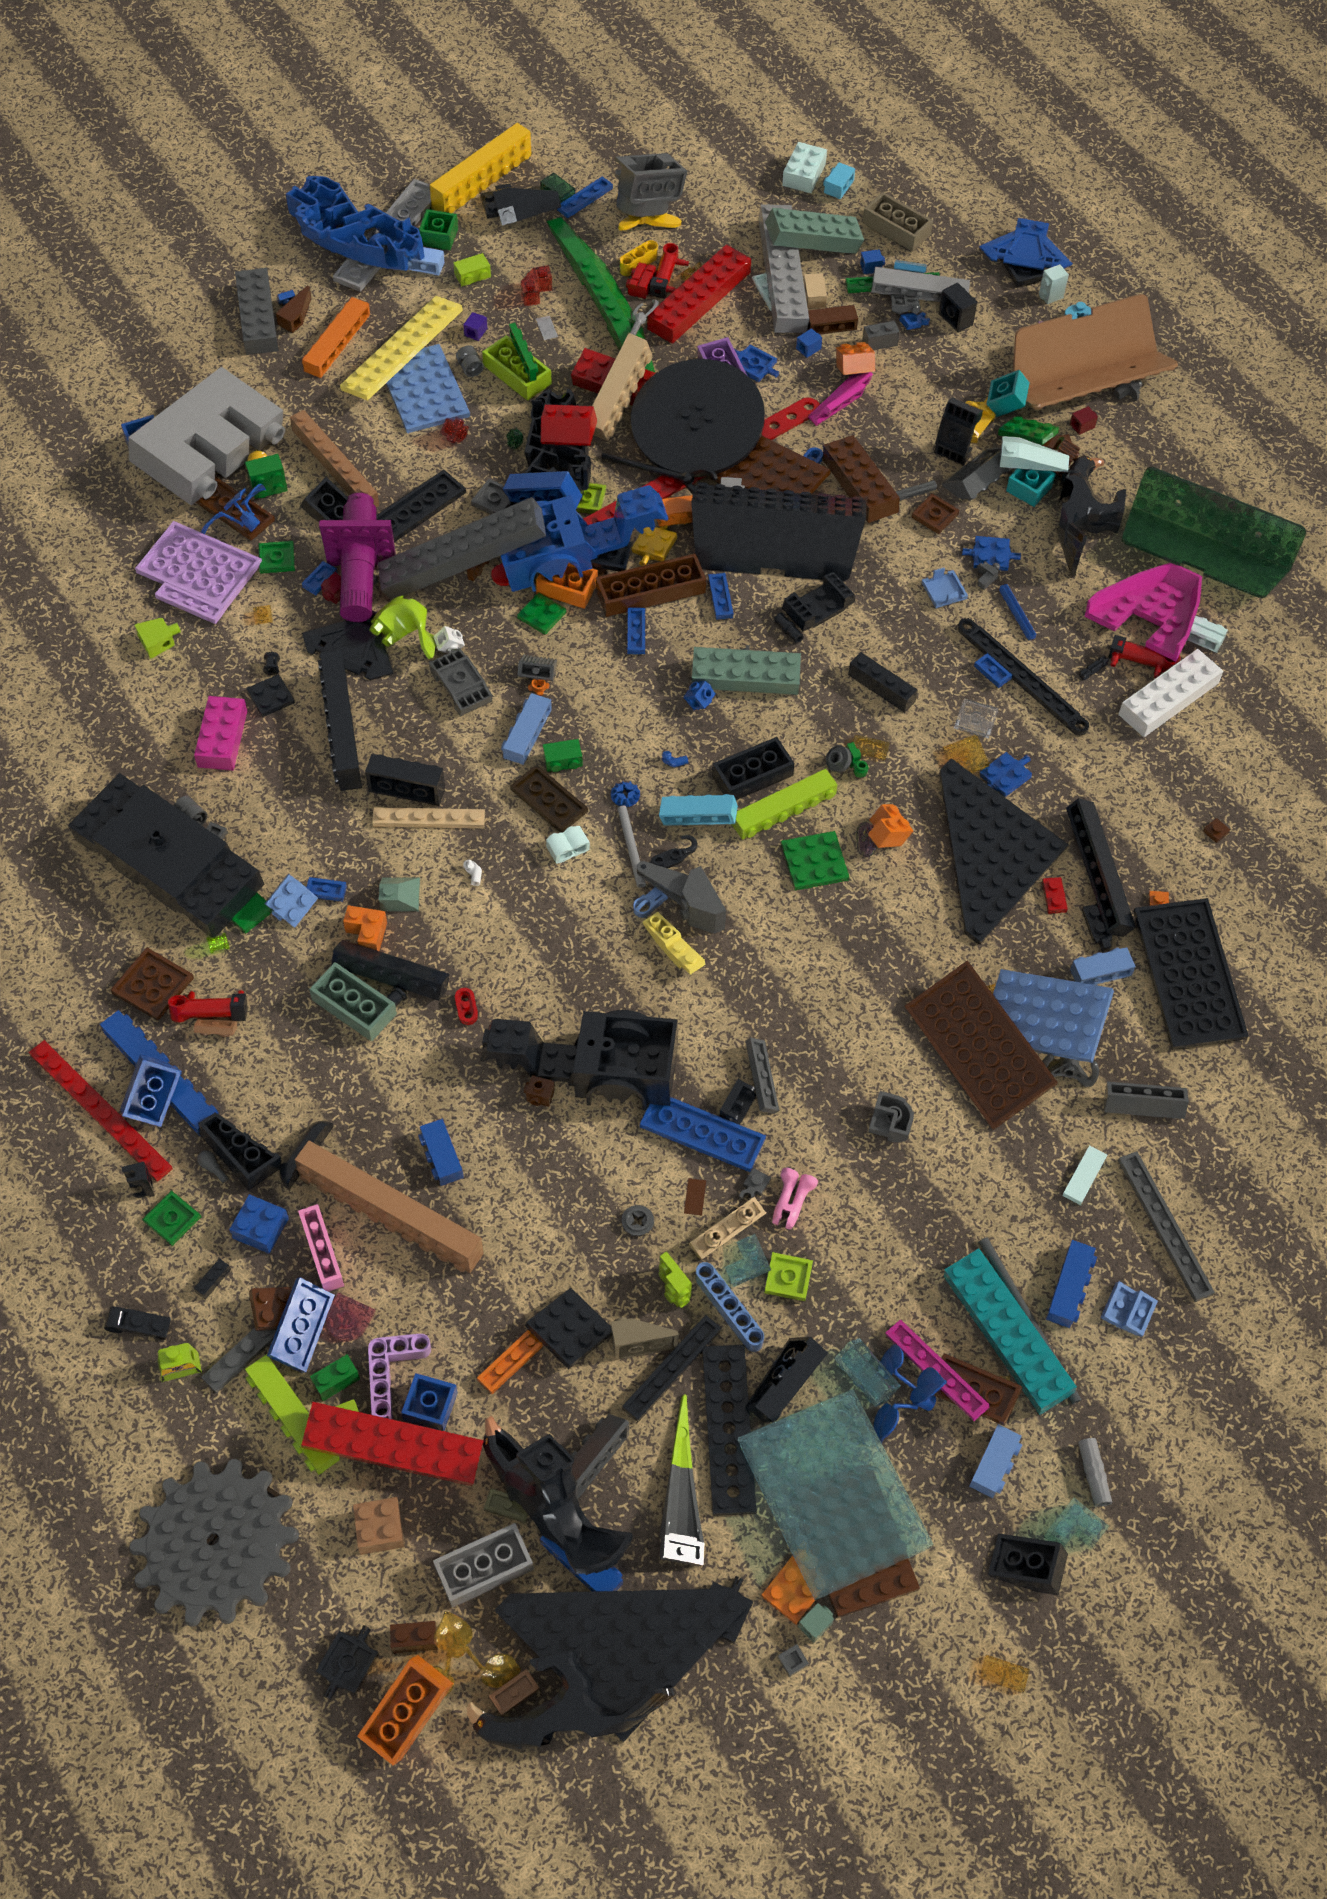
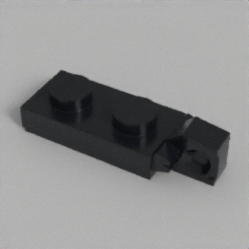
[1082,904,1113,953]

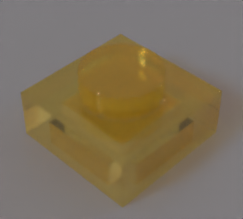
[253,605,273,625]

